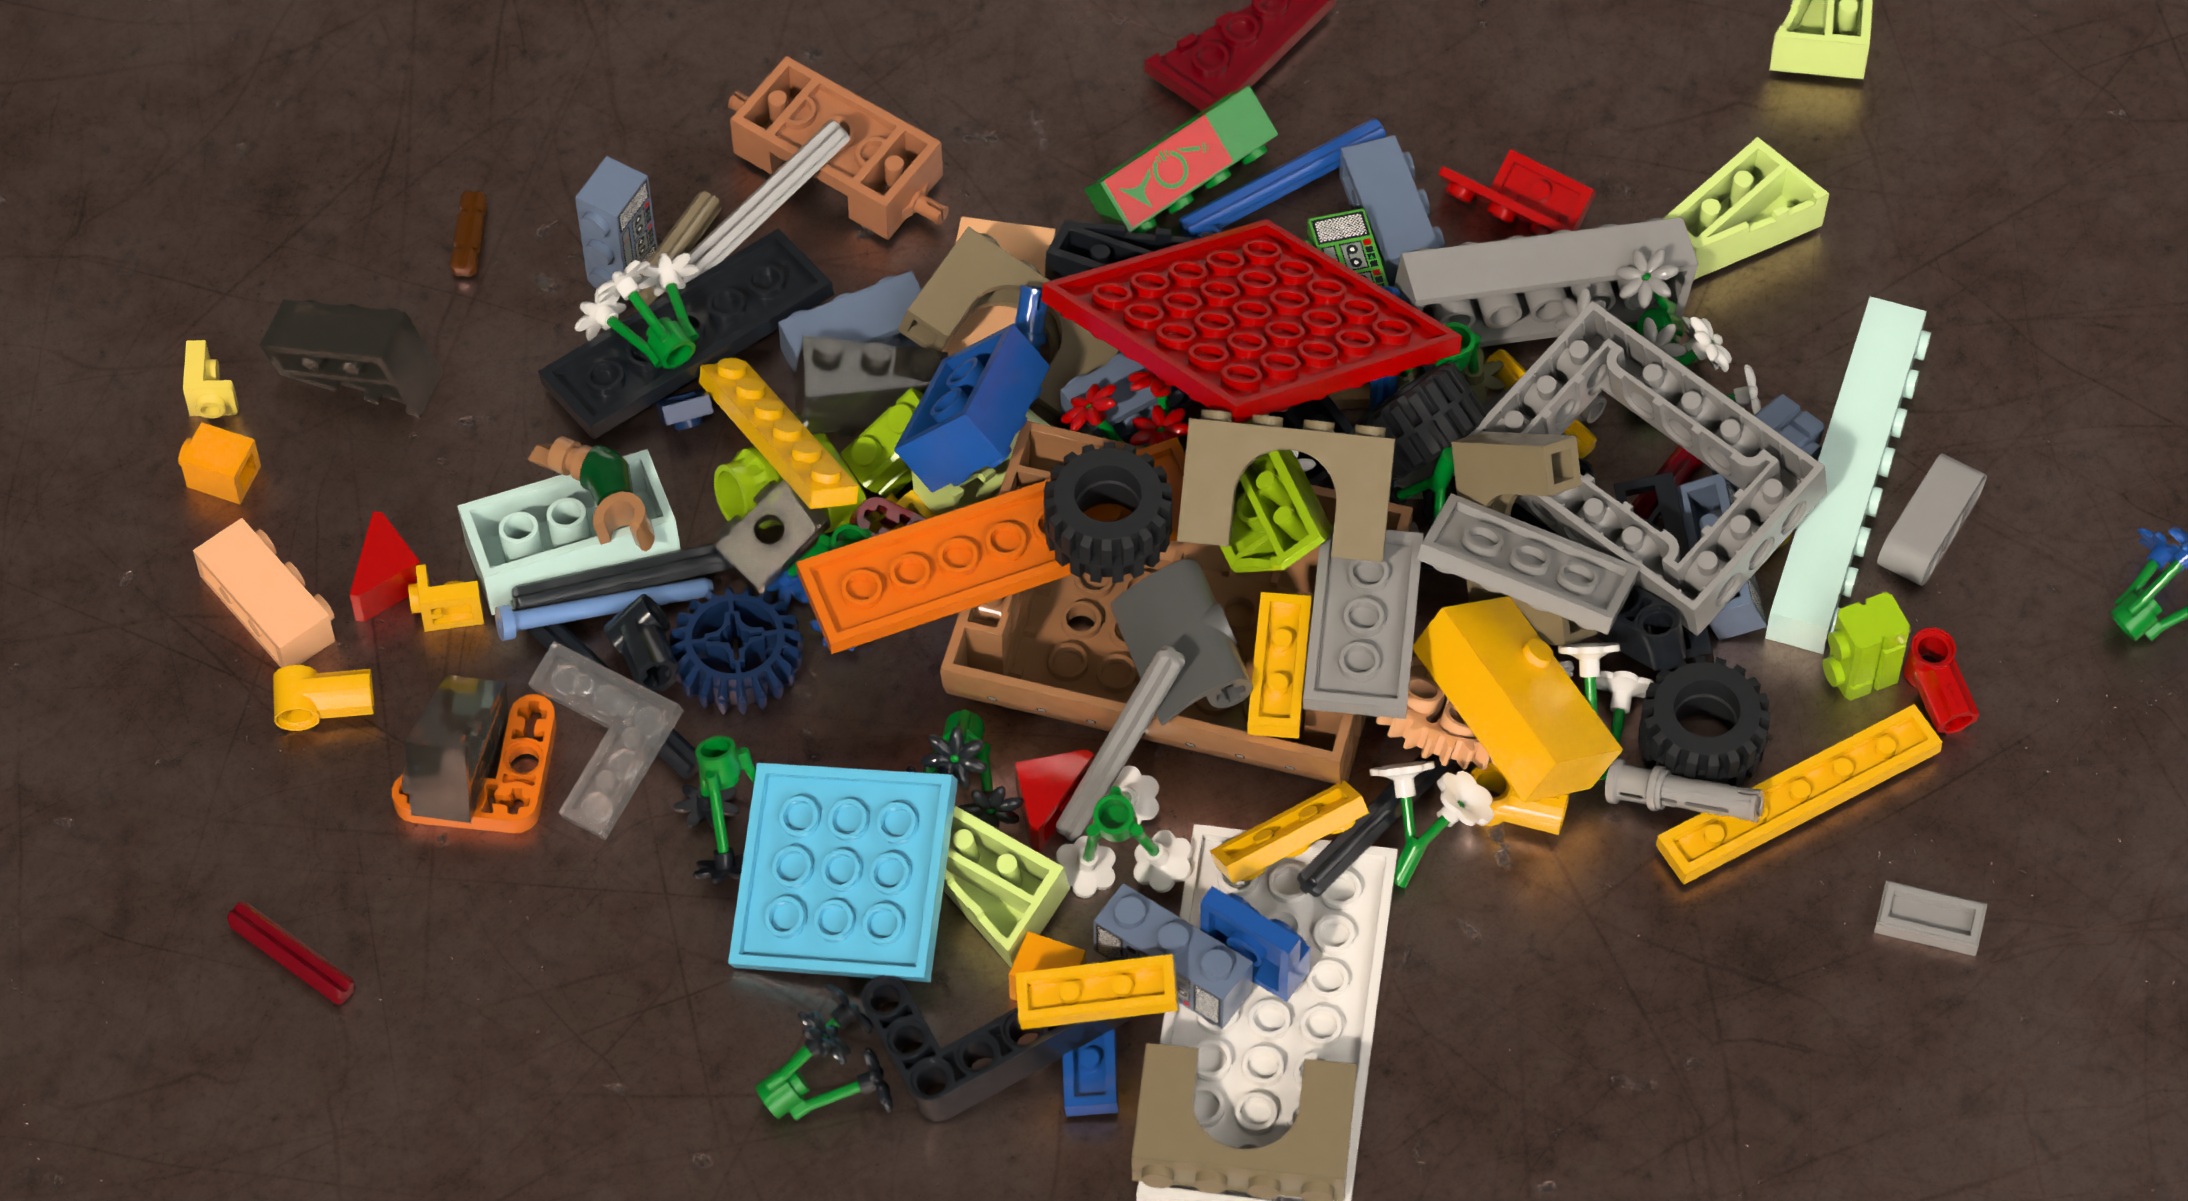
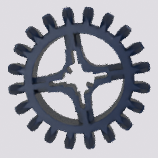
[669,584,804,715]

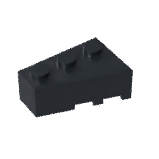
[1045,220,1216,281]

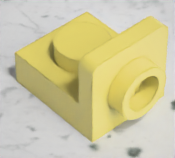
[183,340,238,418]

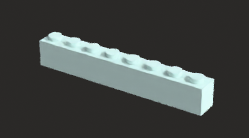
[1765,296,1931,654]

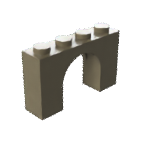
[898,226,1120,429]
[1177,410,1395,562]
[1451,431,1598,646]
[1132,1043,1357,1201]

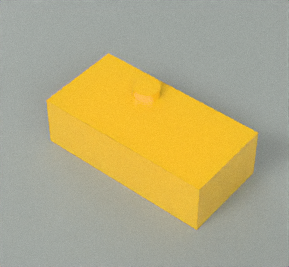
[1412,596,1623,803]

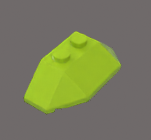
[1220,415,1333,573]

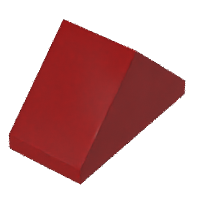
[349,511,420,622]
[1015,749,1094,853]

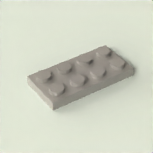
[1417,493,1640,635]
[1302,524,1424,719]

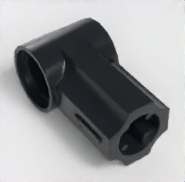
[603,594,679,693]

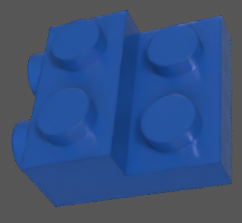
[1200,886,1311,1002]

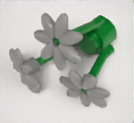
[1555,249,1687,357]

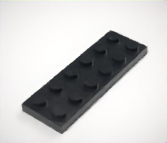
[538,228,835,440]

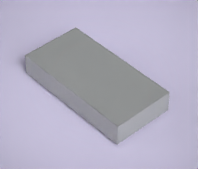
[1874,880,1988,956]

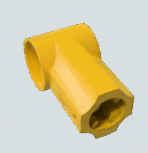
[273,665,375,731]
[1470,762,1570,835]

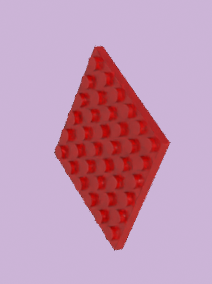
[1041,219,1462,423]

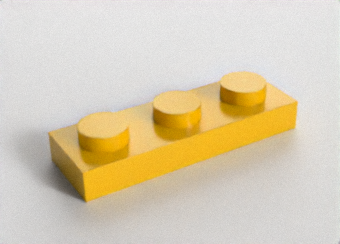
[1247,592,1312,739]
[1210,780,1369,884]
[1015,954,1179,1030]

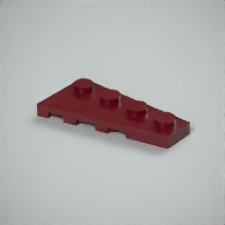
[1144,0,1336,111]

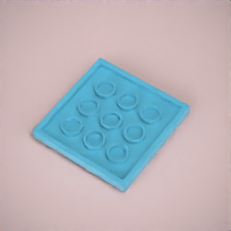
[728,763,958,982]

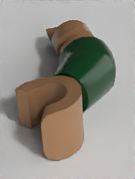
[528,436,655,551]

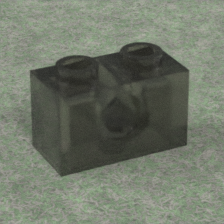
[715,480,832,595]

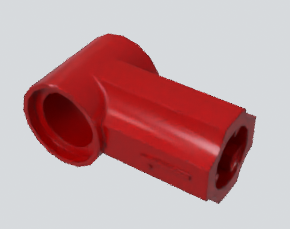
[1903,627,1979,735]

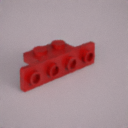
[1438,149,1597,236]

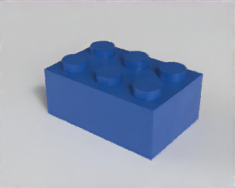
[894,324,1050,493]

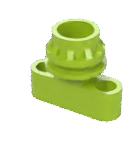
[714,408,867,534]

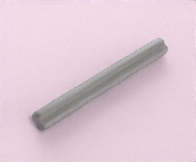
[682,120,850,283]
[1056,646,1185,841]

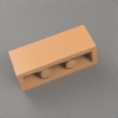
[193,518,335,668]

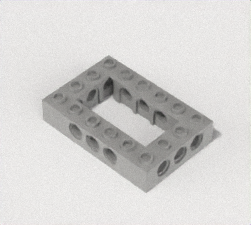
[1467,301,1827,636]

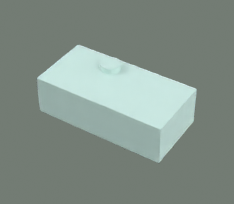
[457,449,681,615]

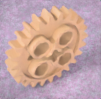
[1376,652,1497,770]

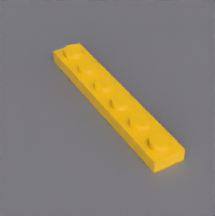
[699,358,859,509]
[1656,704,1943,885]

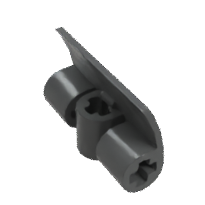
[1111,559,1253,726]

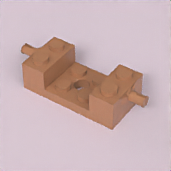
[728,56,949,240]

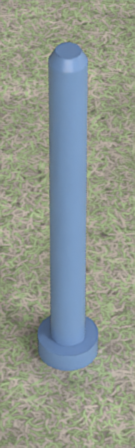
[495,578,714,641]

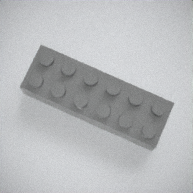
[1394,217,1698,347]

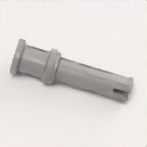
[1605,758,1764,823]

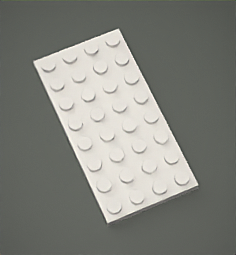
[1137,824,1398,1201]

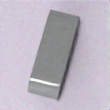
[1877,453,1987,586]

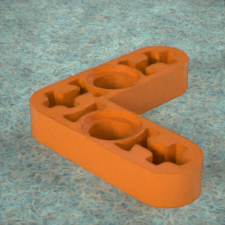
[392,694,557,833]

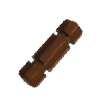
[450,190,487,277]

